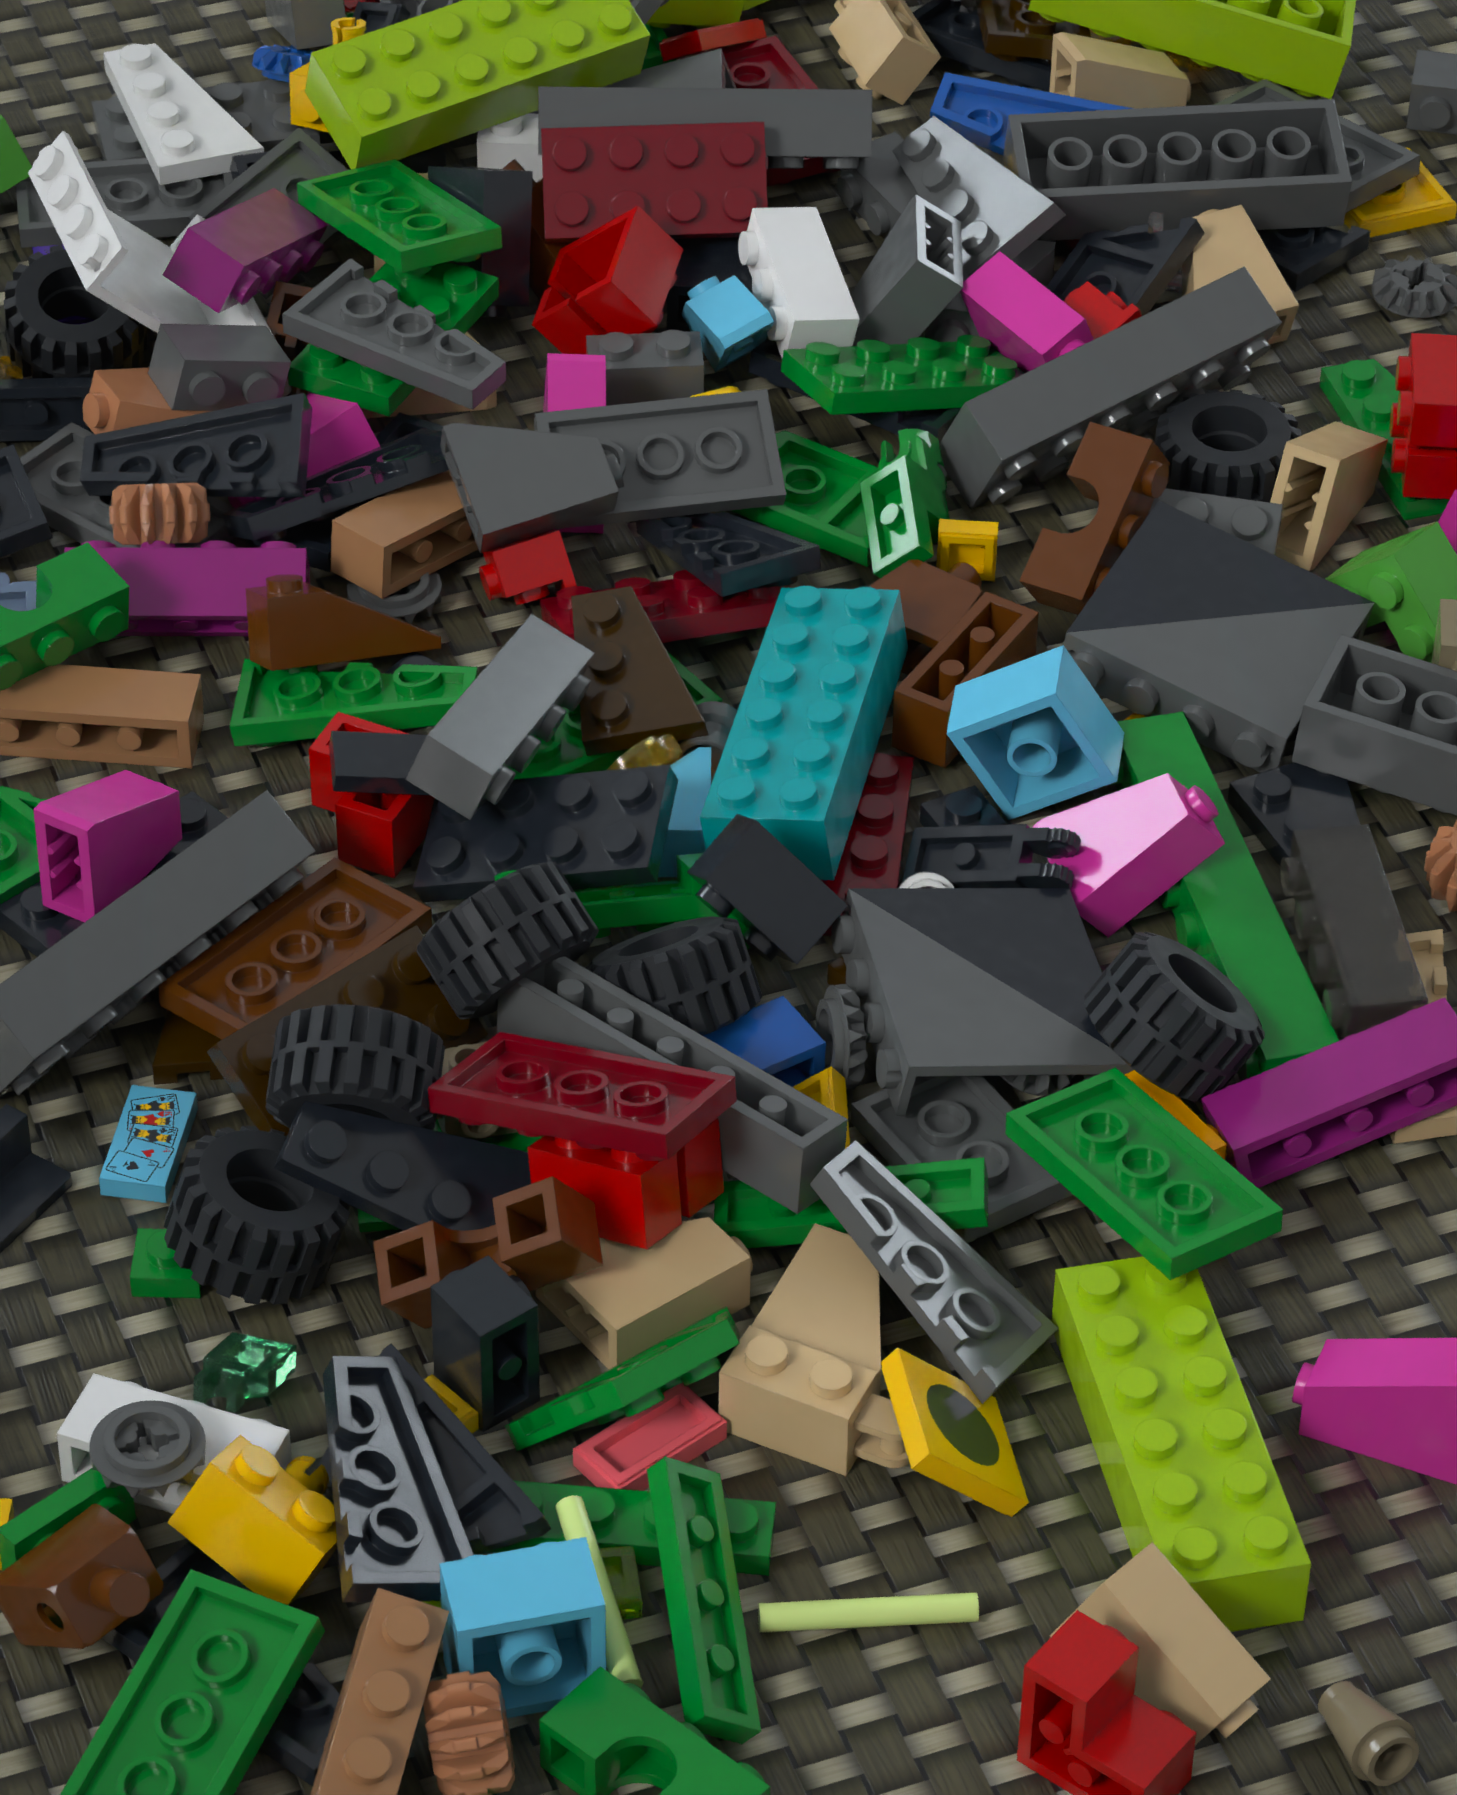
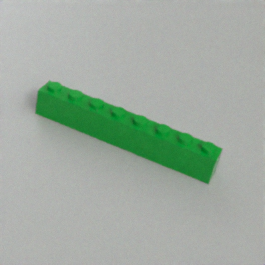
[1109,711,1339,1081]

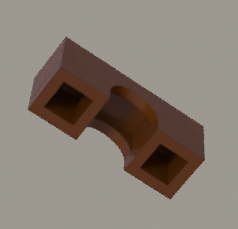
[1019,422,1170,615]
[374,1176,603,1329]

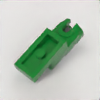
[860,429,950,578]

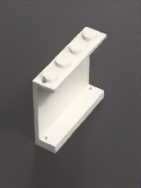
[28,131,275,338]

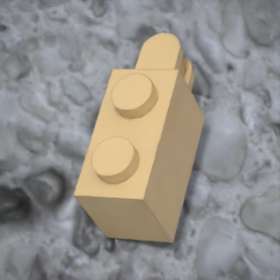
[829,0,941,105]
[718,1325,909,1476]

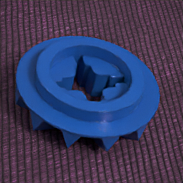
[252,44,315,83]

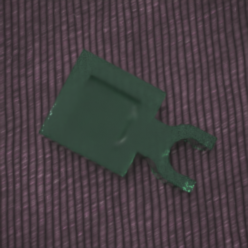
[193,1332,297,1412]

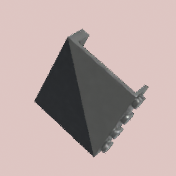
[1063,501,1374,773]
[831,888,1134,1116]

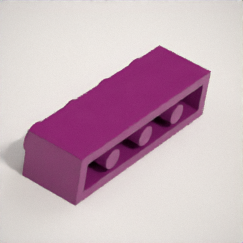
[163,188,328,314]
[64,540,310,636]
[1201,997,1457,1188]

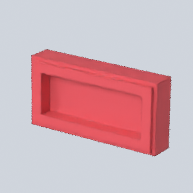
[573,1382,727,1491]

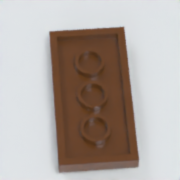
[158,857,432,1040]

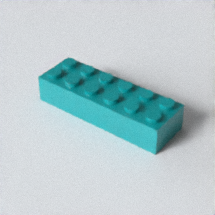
[700,586,908,880]

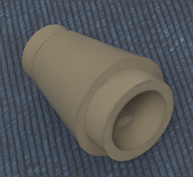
[1318,1681,1419,1786]

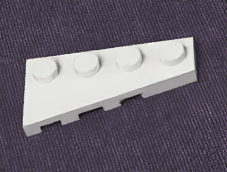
[104,43,264,185]

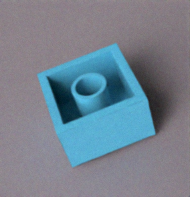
[946,645,1124,820]
[439,1537,606,1718]

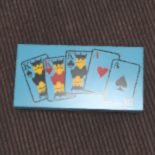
[99,1085,198,1203]

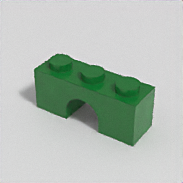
[0,542,130,691]
[539,1666,770,1795]

